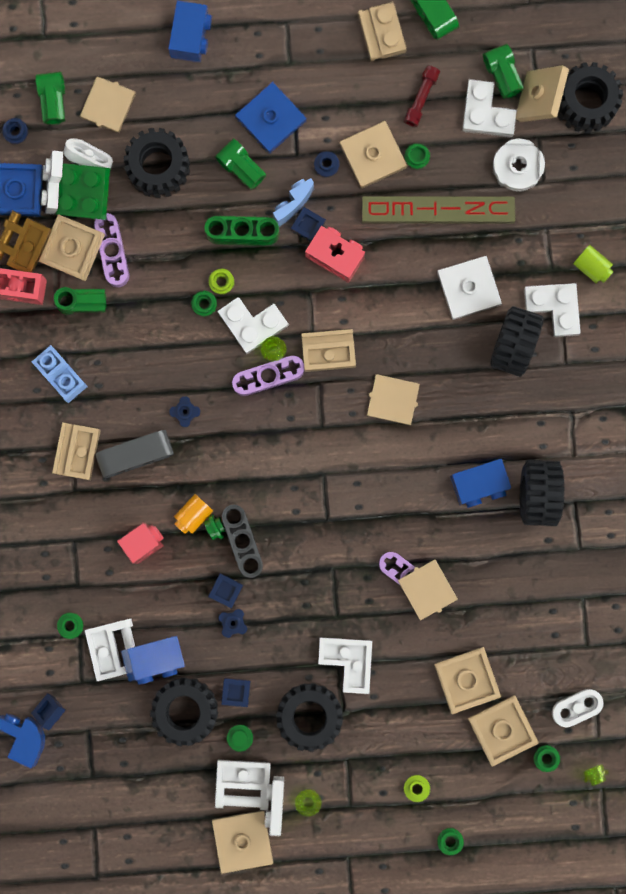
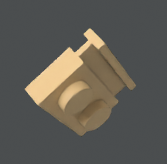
[358,2,406,61]
[302,329,356,372]
[52,422,101,481]

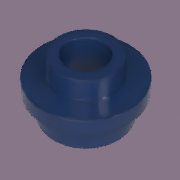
[2,118,28,144]
[314,151,339,177]

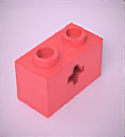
[305,226,365,283]
[0,268,47,305]
[117,523,164,564]

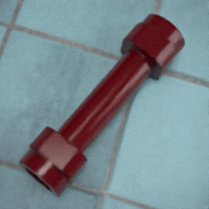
[404,65,440,127]

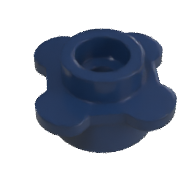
[169,396,201,427]
[219,609,247,638]

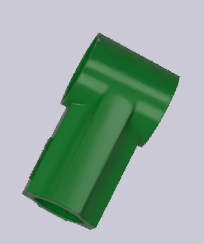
[483,44,524,99]
[36,72,66,125]
[215,139,266,190]
[54,287,106,315]

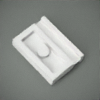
[265,776,284,836]

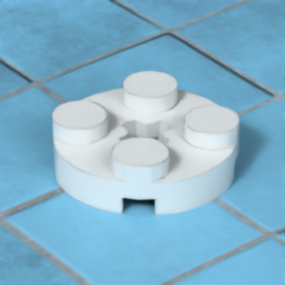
[493,139,545,191]

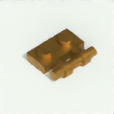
[0,210,52,273]

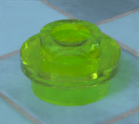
[261,336,287,361]
[583,764,609,786]
[295,789,321,816]

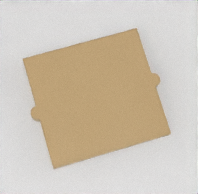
[80,77,136,133]
[367,374,420,425]
[398,559,458,621]

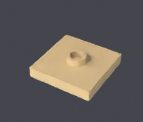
[515,65,569,122]
[340,121,407,189]
[39,214,105,281]
[434,647,501,714]
[468,695,539,767]
[212,810,274,874]

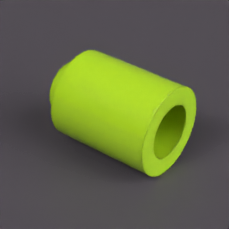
[573,245,614,284]

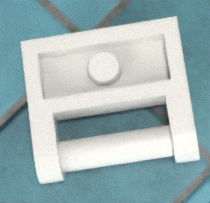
[85,619,135,681]
[215,760,271,811]

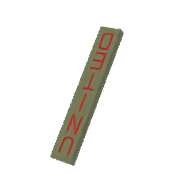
[362,196,515,224]

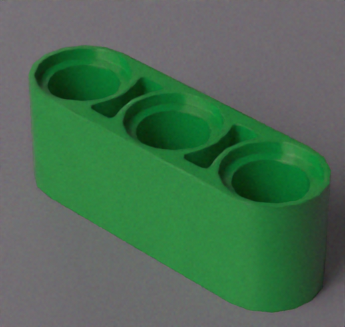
[410,0,459,40]
[204,216,279,246]

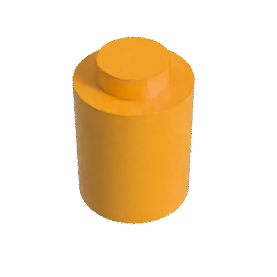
[174,494,213,534]

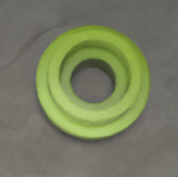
[209,269,234,294]
[404,775,430,802]

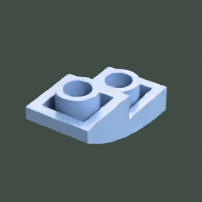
[273,178,314,227]
[32,345,88,403]

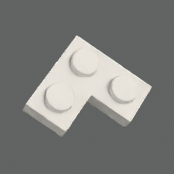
[462,80,516,137]
[41,151,63,214]
[524,283,580,337]
[218,297,289,354]
[318,638,372,694]

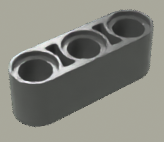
[95,430,174,479]
[222,505,263,578]

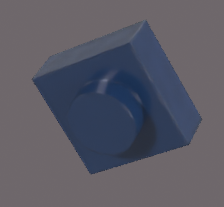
[291,207,326,242]
[208,573,244,609]
[221,678,251,707]
[31,693,66,731]

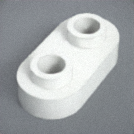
[63,139,113,169]
[552,689,603,727]

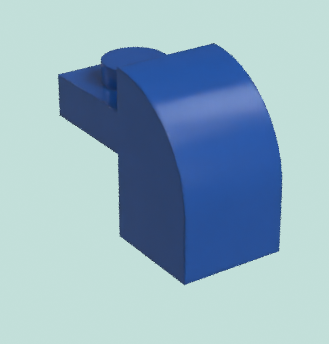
[0,713,45,769]

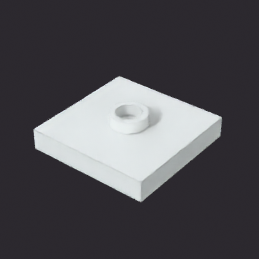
[437,256,502,320]

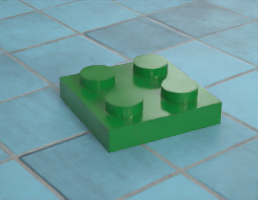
[56,163,110,220]

